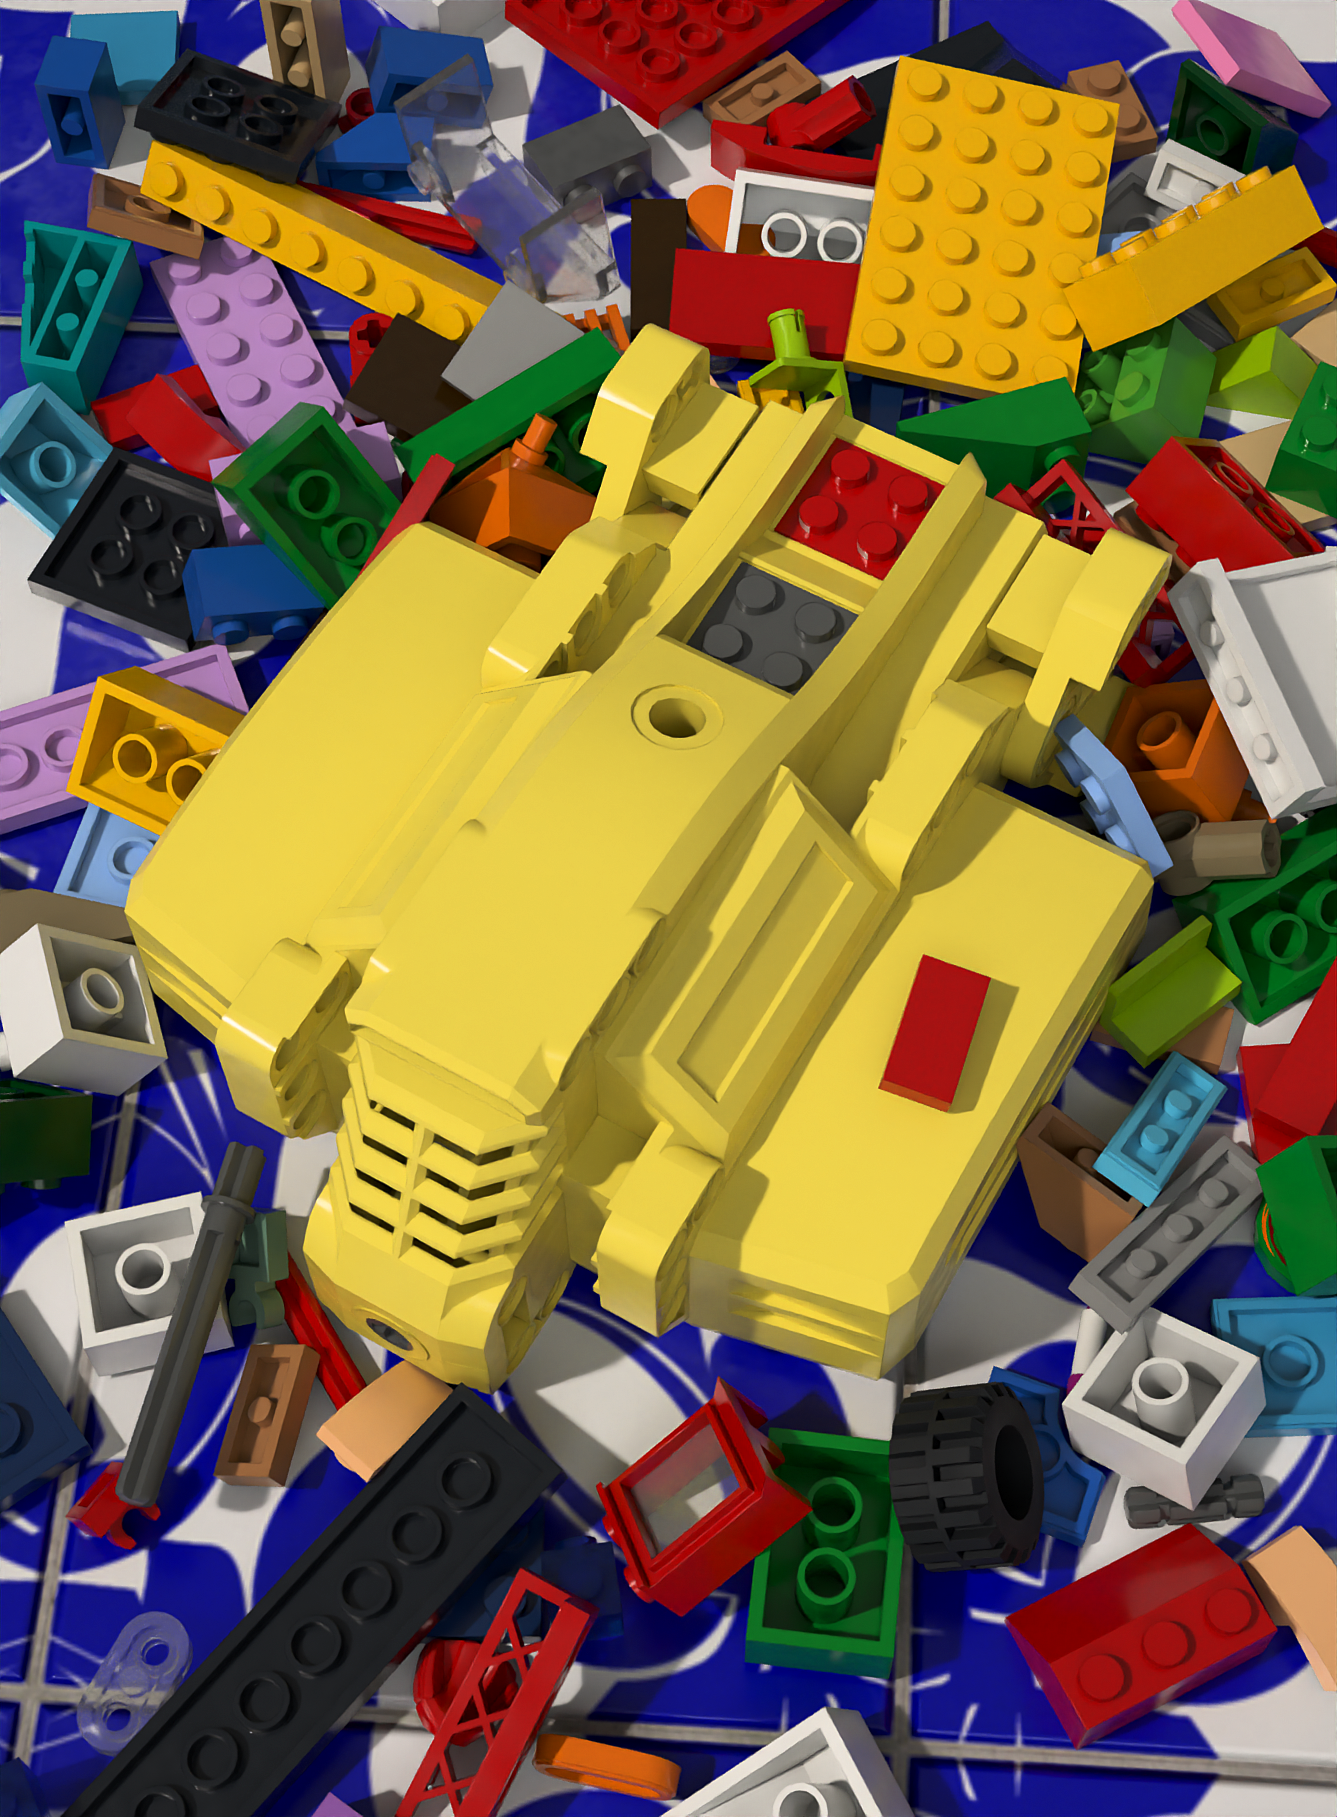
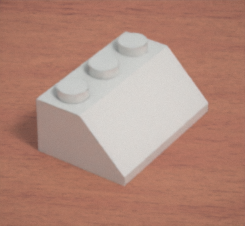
[725,167,874,264]

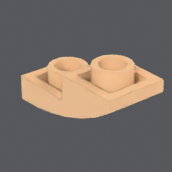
[316,1360,454,1482]
[1241,1526,1337,1691]

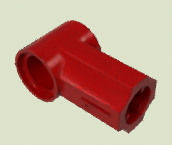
[766,75,877,153]

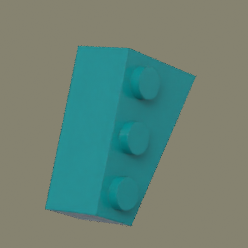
[21,220,144,416]

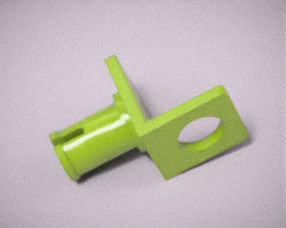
[749,308,853,418]

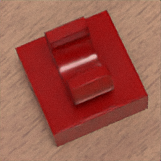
[65,1461,161,1550]

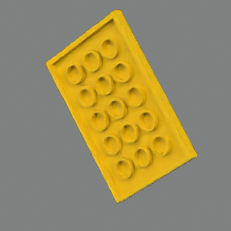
[843,55,1120,400]

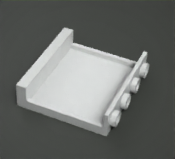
[1167,550,1337,820]

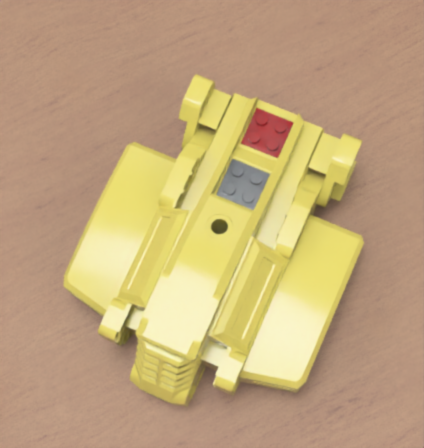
[124,323,1173,1395]

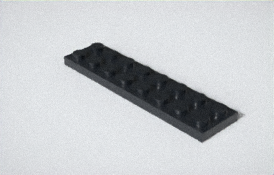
[60,1382,568,1817]

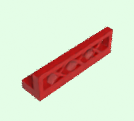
[993,458,1195,689]
[394,1567,601,1817]

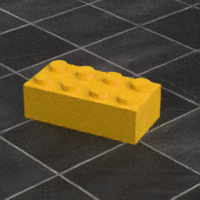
[1062,165,1324,352]

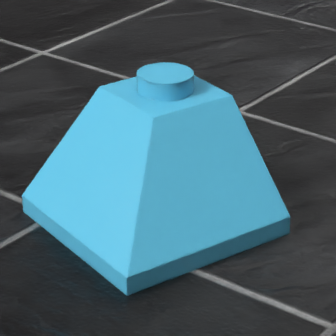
[0,382,114,540]

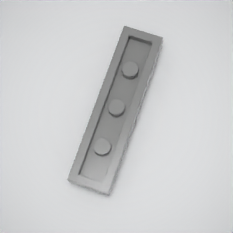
[1068,1134,1264,1335]

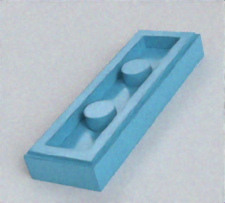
[1092,1050,1228,1207]

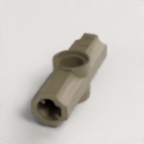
[1086,810,1282,896]

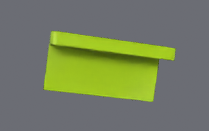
[1099,915,1242,1068]

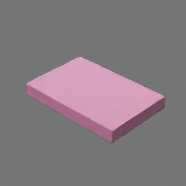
[1171,0,1332,119]

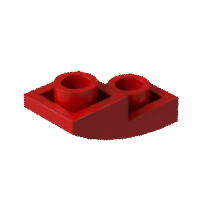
[125,373,247,483]

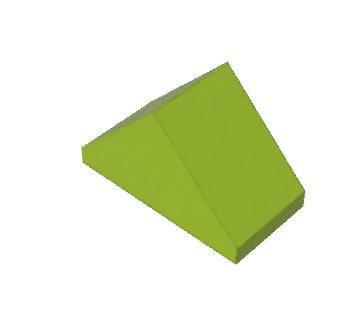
[1206,325,1318,420]

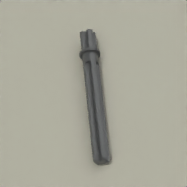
[115,1142,266,1507]

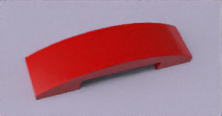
[711,119,882,187]

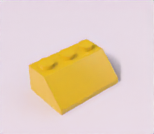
[66,666,245,836]

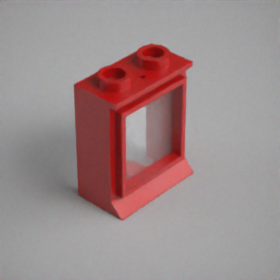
[595,1376,813,1617]

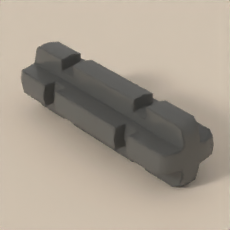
[1124,1474,1265,1529]

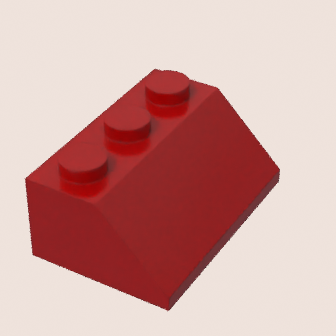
[1125,436,1325,572]
[1004,1523,1278,1751]

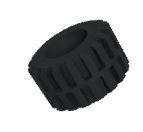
[889,1382,1044,1572]

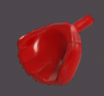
[413,1638,519,1785]

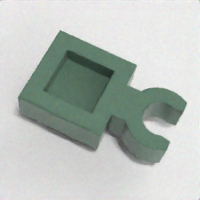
[228,1207,289,1330]

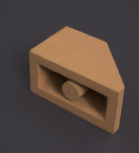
[1016,1101,1143,1263]

